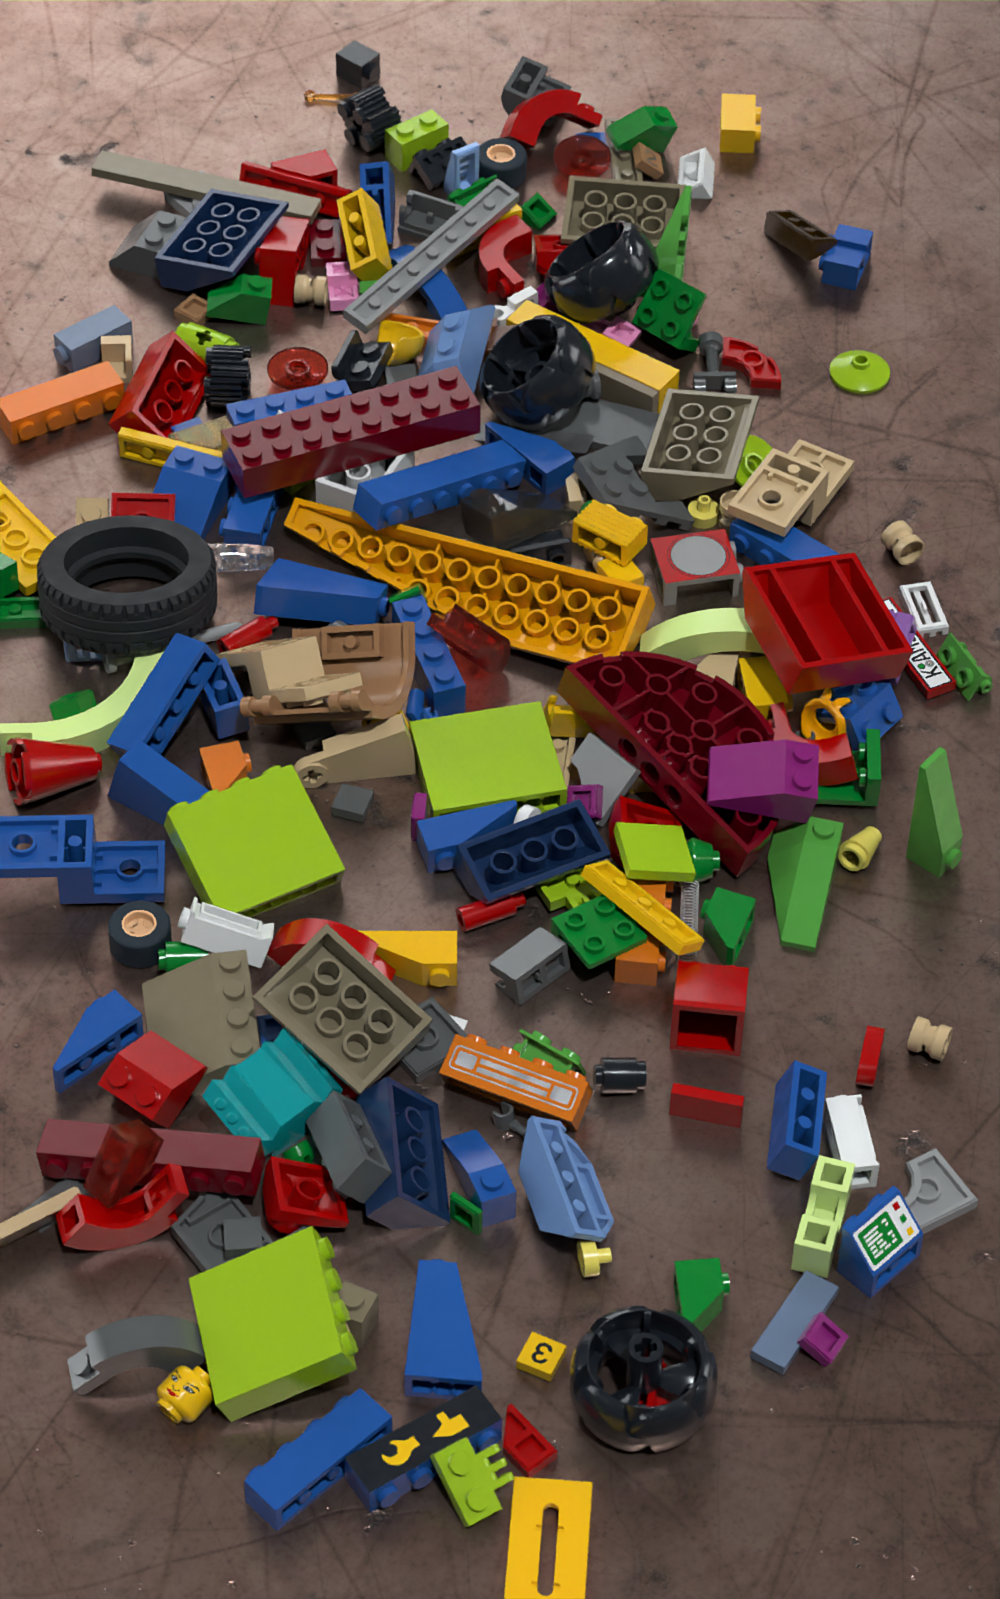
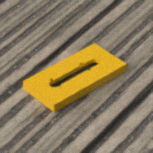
[504,1476,593,1599]

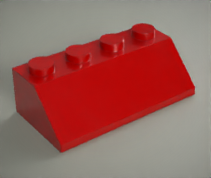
[108,331,210,440]

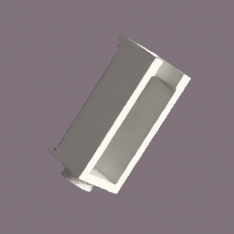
[177,897,274,968]
[823,1094,880,1189]

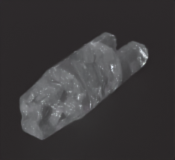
[208,543,274,572]

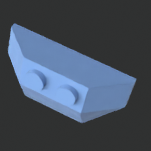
[418,304,495,393]
[518,1116,614,1242]

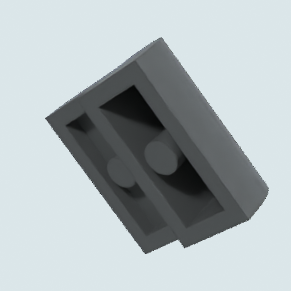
[501,56,572,128]

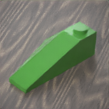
[640,185,692,297]
[906,747,963,878]
[767,816,844,952]

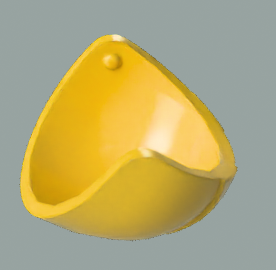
[377,320,424,366]

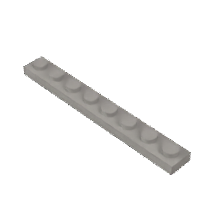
[343,179,520,334]

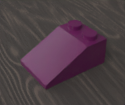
[707,739,819,824]

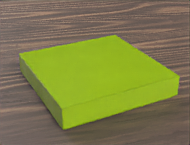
[613,822,696,882]

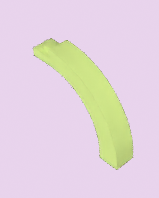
[639,608,765,661]
[0,650,165,756]

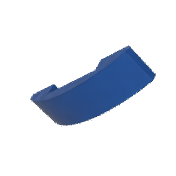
[389,245,468,321]

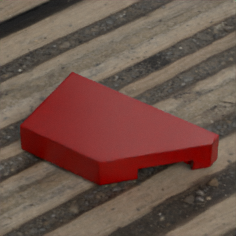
[503,1403,558,1478]

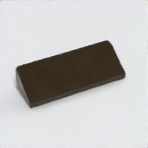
[764,210,838,261]

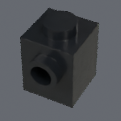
[336,40,380,90]

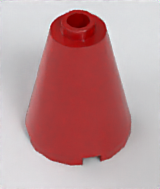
[4,737,102,806]

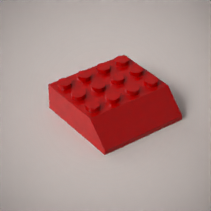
[742,552,914,694]

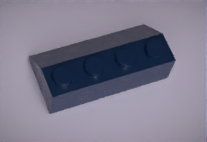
[453,799,611,905]
[356,1076,451,1230]

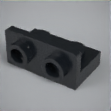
[408,136,467,191]
[332,330,394,391]
[499,529,572,565]

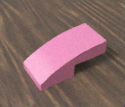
[325,261,359,311]
[578,316,643,347]

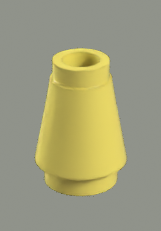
[838,826,882,871]

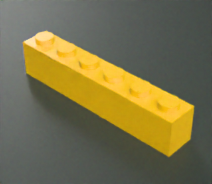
[506,300,679,413]

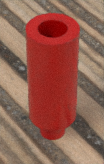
[216,616,279,653]
[456,892,526,932]

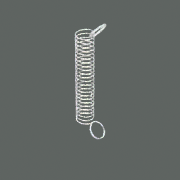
[666,880,699,968]

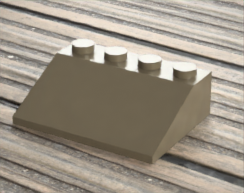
[561,175,686,249]
[641,388,759,501]
[252,923,433,1096]
[142,950,260,1096]

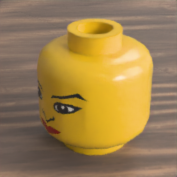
[156,1365,214,1424]

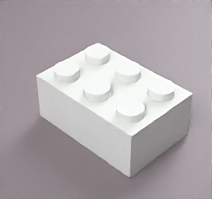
[315,451,415,513]

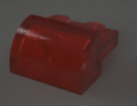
[427,604,511,673]

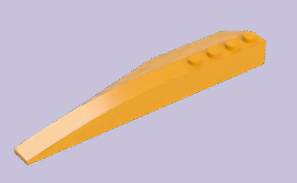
[284,497,655,664]

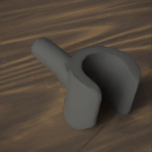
[492,1101,526,1138]

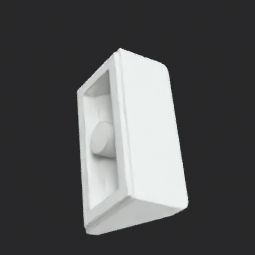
[678,148,715,199]

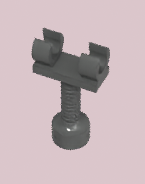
[692,331,737,394]

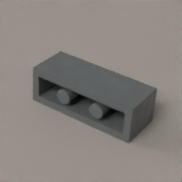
[306,1091,392,1204]

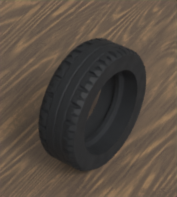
[37,515,217,656]

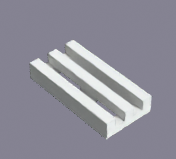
[899,581,949,637]

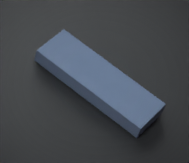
[750,1270,839,1375]

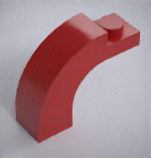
[500,89,603,150]
[478,214,532,300]
[768,702,859,786]
[267,918,396,981]
[55,1162,189,1251]

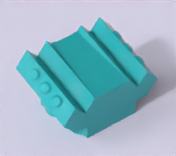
[202,1028,343,1157]

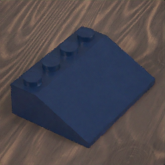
[154,189,289,291]

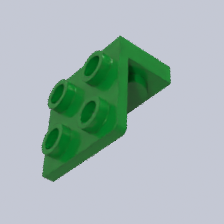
[632,268,707,352]
[816,729,881,806]
[551,894,647,969]

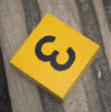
[516,1332,567,1382]

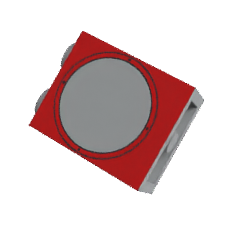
[649,529,743,606]

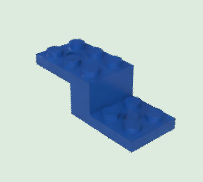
[0,814,166,904]

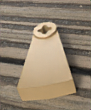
[294,713,416,788]

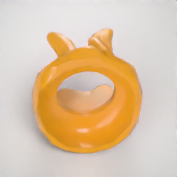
[801,688,851,740]

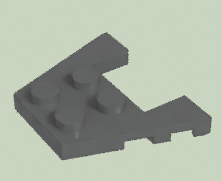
[573,436,695,530]
[171,1172,309,1272]

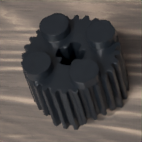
[337,84,402,152]
[204,345,251,407]

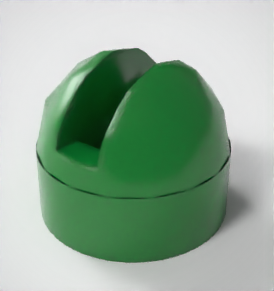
[282,1140,314,1164]

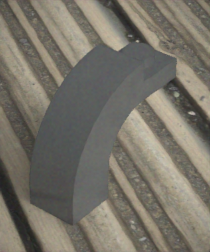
[67,1315,206,1396]

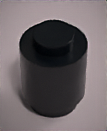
[593,1057,647,1094]

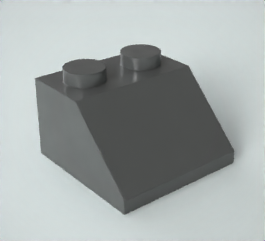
[109,210,186,280]

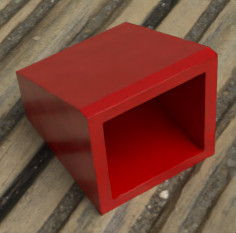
[669,961,749,1056]

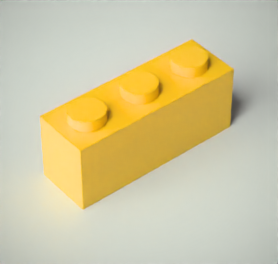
[336,188,392,281]

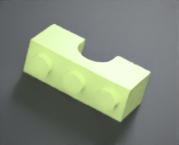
[791,1155,855,1278]

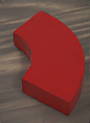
[722,337,781,390]

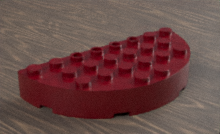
[557,651,779,877]

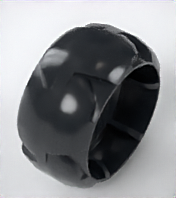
[545,221,659,324]
[479,315,595,431]
[569,1305,718,1452]

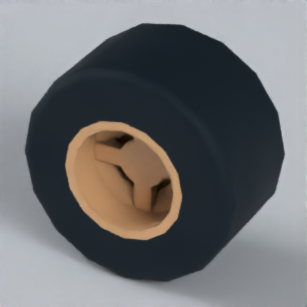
[479,138,527,189]
[108,901,172,969]

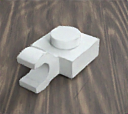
[493,286,538,326]

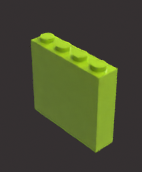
[409,701,567,818]
[164,764,346,918]
[189,1226,358,1422]

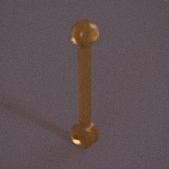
[304,90,358,102]

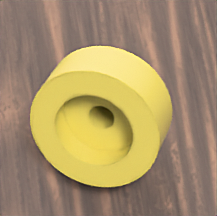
[688,495,720,529]
[577,1240,612,1278]

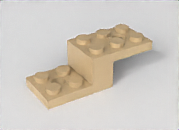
[728,439,855,537]
[216,636,363,708]

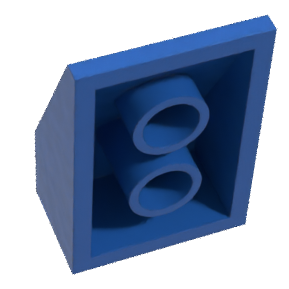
[153,445,235,539]

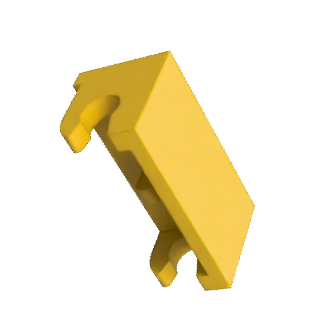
[543,695,601,738]

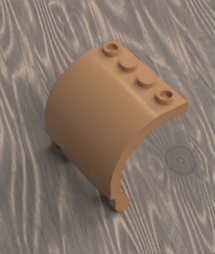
[240,621,415,725]

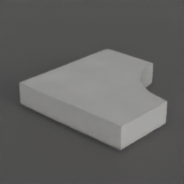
[570,732,641,827]
[904,1148,978,1234]

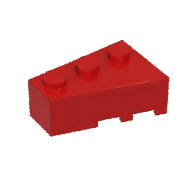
[255,216,310,307]

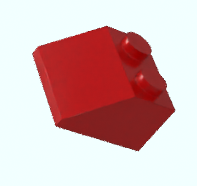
[98,1030,208,1129]

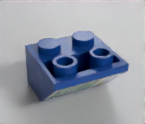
[837,1185,924,1299]

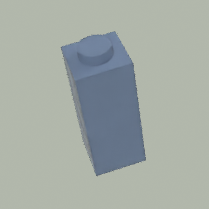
[53,305,133,373]

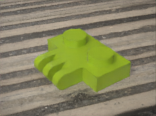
[534,861,602,911]
[429,1437,515,1527]

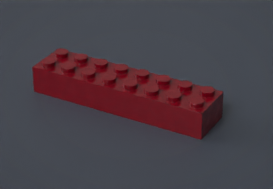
[221,366,481,498]

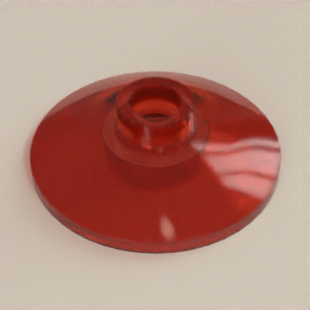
[553,135,611,178]
[267,347,328,390]

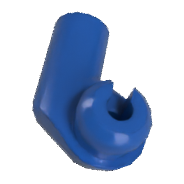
[406,689,439,721]

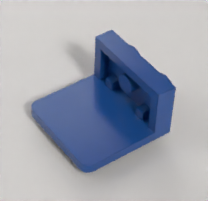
[816,681,904,751]

